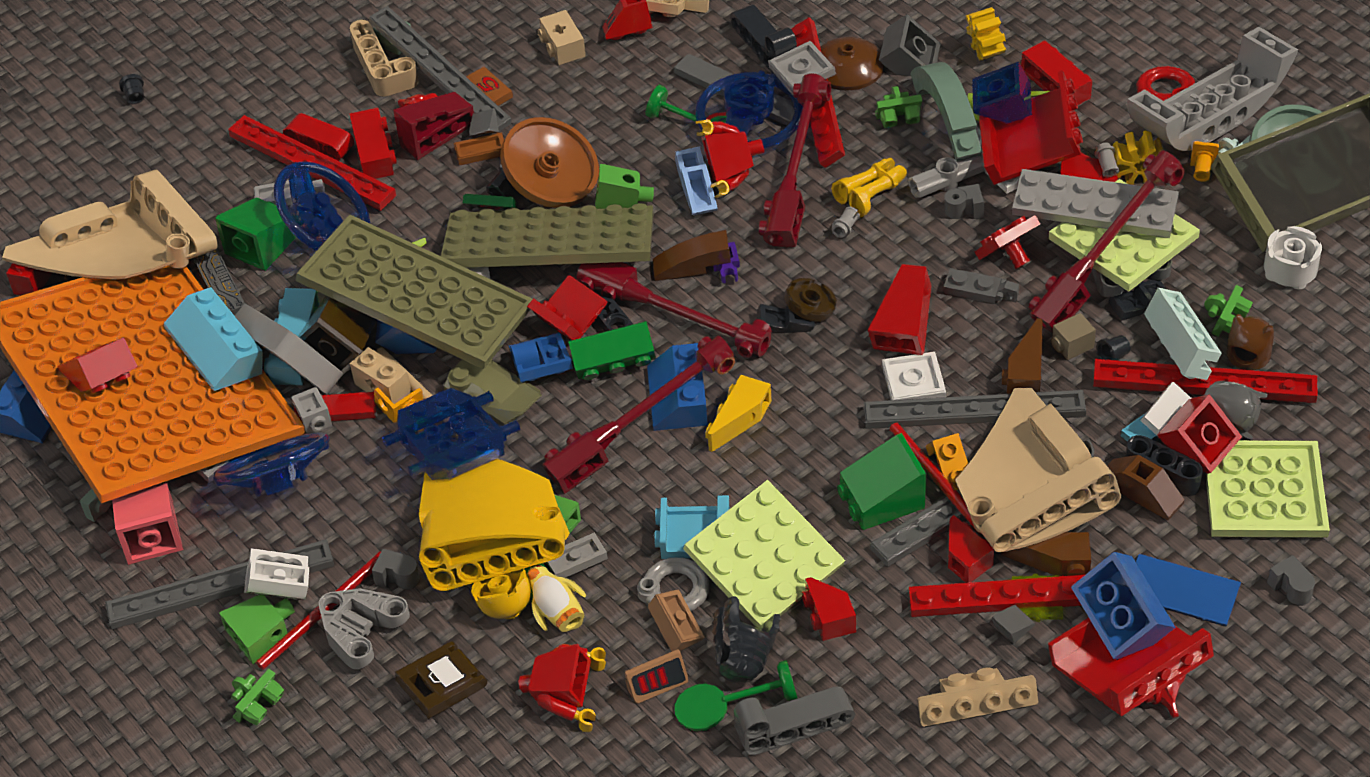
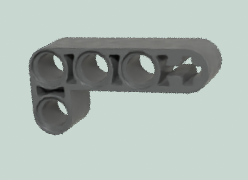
[734,686,855,755]

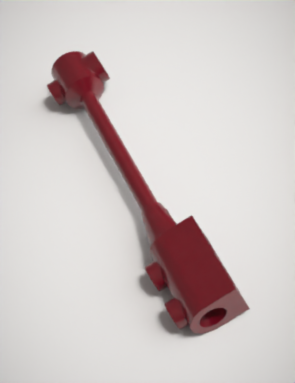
[759,73,831,247]
[1029,150,1184,333]
[577,262,772,358]
[542,335,735,494]

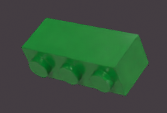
[568,321,656,380]

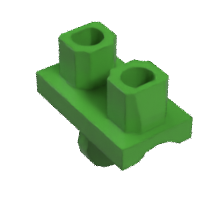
[875,86,922,128]
[1204,285,1253,337]
[231,669,284,726]

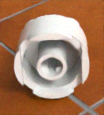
[1264,226,1322,290]

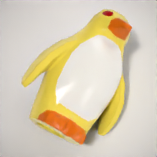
[527,565,587,632]

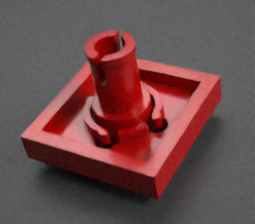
[974,215,1040,269]

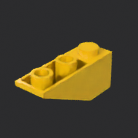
[705,375,771,452]

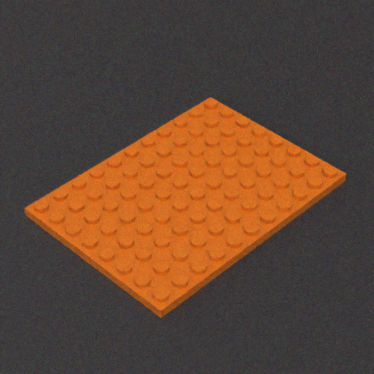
[0,265,304,503]

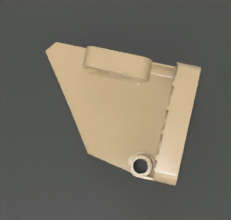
[2,170,217,279]
[955,388,1121,552]

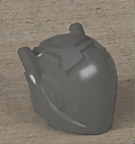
[1204,381,1267,440]

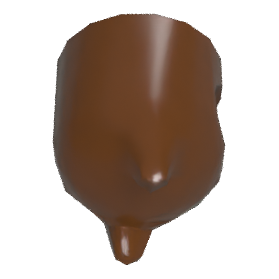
[1226,314,1274,370]

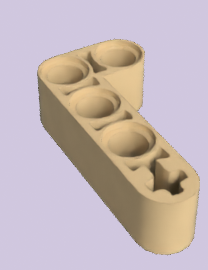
[350,20,419,97]

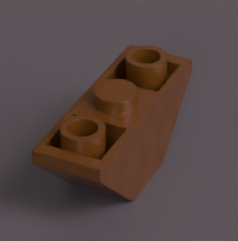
[1107,455,1184,521]

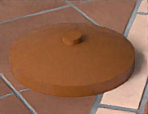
[500,117,599,208]

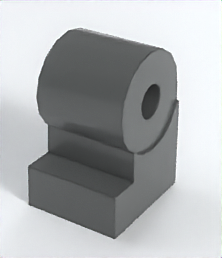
[944,184,984,219]
[372,549,420,589]
[1267,555,1315,605]

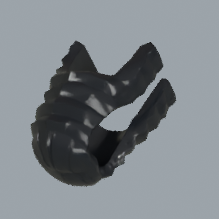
[712,596,781,683]

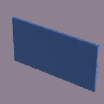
[1136,554,1241,626]

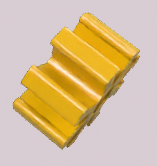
[965,7,1006,61]
[1113,131,1163,185]

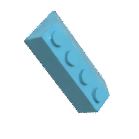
[164,287,262,391]

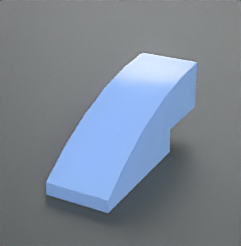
[675,146,718,215]

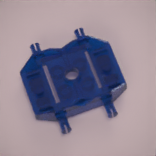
[382,388,520,480]

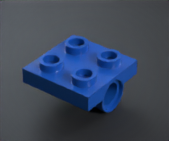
[509,333,573,382]

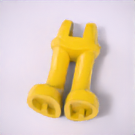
[831,158,907,218]

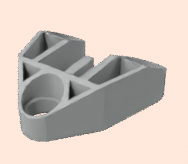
[318,588,410,669]

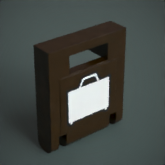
[395,641,487,719]

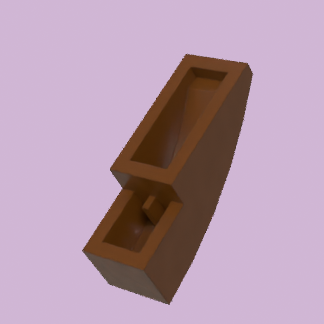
[653,230,731,281]

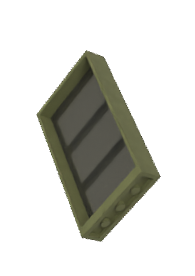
[1211,93,1370,252]

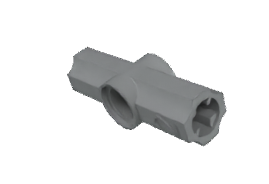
[908,155,985,198]

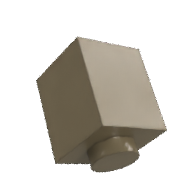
[1051,313,1096,360]

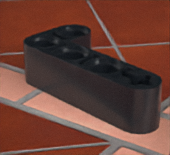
[730,4,797,75]

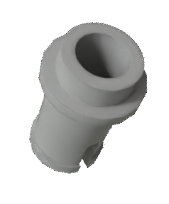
[1094,143,1119,177]
[832,207,860,238]

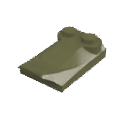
[444,360,542,428]

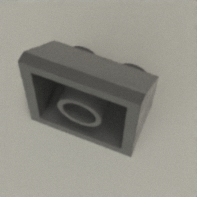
[879,14,941,76]

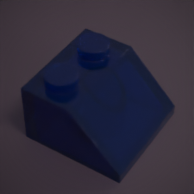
[972,61,1032,123]

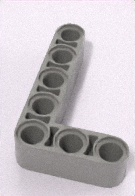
[235,303,343,395]

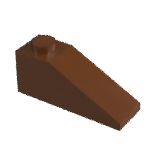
[1002,319,1042,394]
[1001,532,1091,577]

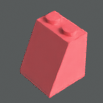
[112,483,183,565]

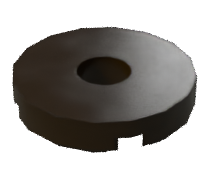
[784,278,837,321]

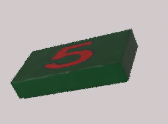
[462,194,518,210]

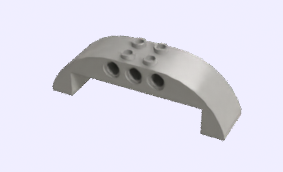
[1127,27,1298,151]

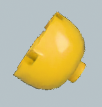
[471,569,531,619]

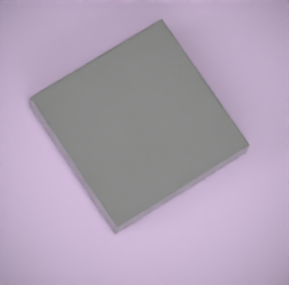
[768,41,836,94]

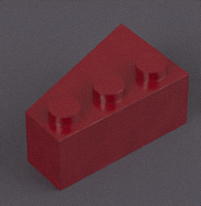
[393,92,474,160]

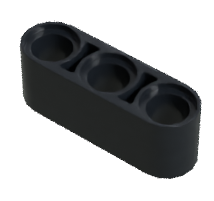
[1125,435,1203,496]

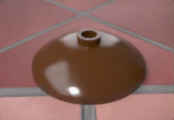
[820,37,885,90]

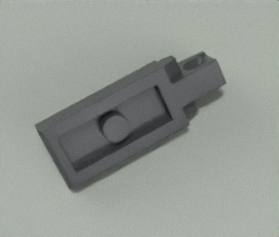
[943,268,1019,304]

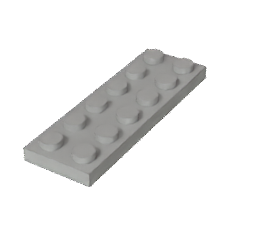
[1012,169,1179,238]

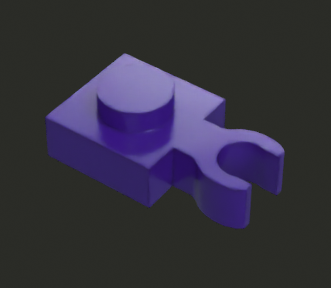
[713,242,740,284]

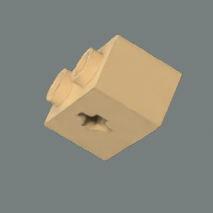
[538,10,586,65]
[350,347,412,404]

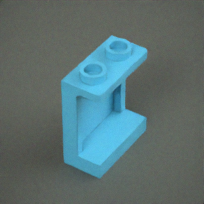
[655,495,730,559]

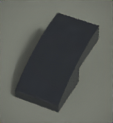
[1108,280,1166,320]
[757,304,815,333]

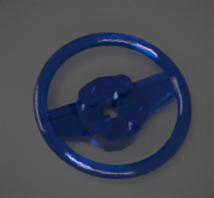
[695,70,803,149]
[274,161,371,251]
[213,432,330,497]

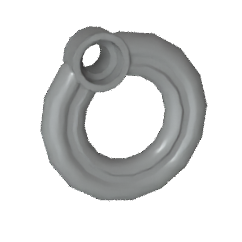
[637,558,710,611]

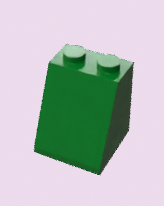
[215,197,301,271]
[837,433,926,530]

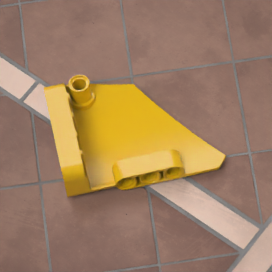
[419,446,570,591]

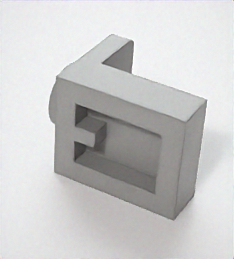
[291,387,332,435]

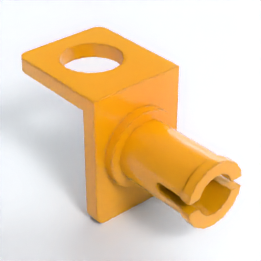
[1190,141,1219,182]
[374,387,431,431]

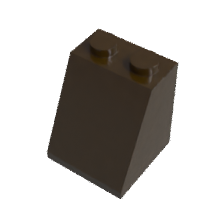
[298,295,377,371]

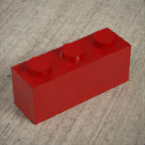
[1021,40,1092,105]
[349,108,397,179]

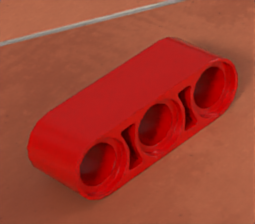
[283,113,355,161]

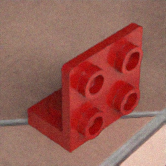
[527,275,607,341]

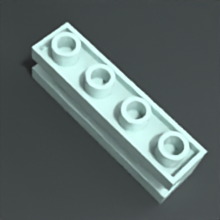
[1144,288,1222,380]

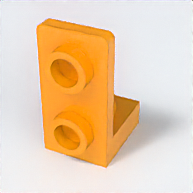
[926,433,968,490]

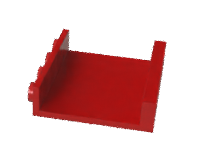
[977,70,1083,185]
[1048,618,1214,716]

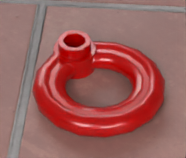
[1136,66,1195,101]

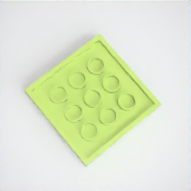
[1049,179,1200,292]
[1205,441,1330,537]
[683,480,845,630]

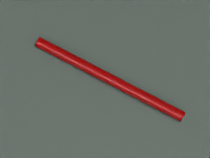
[890,423,982,534]
[256,551,381,670]

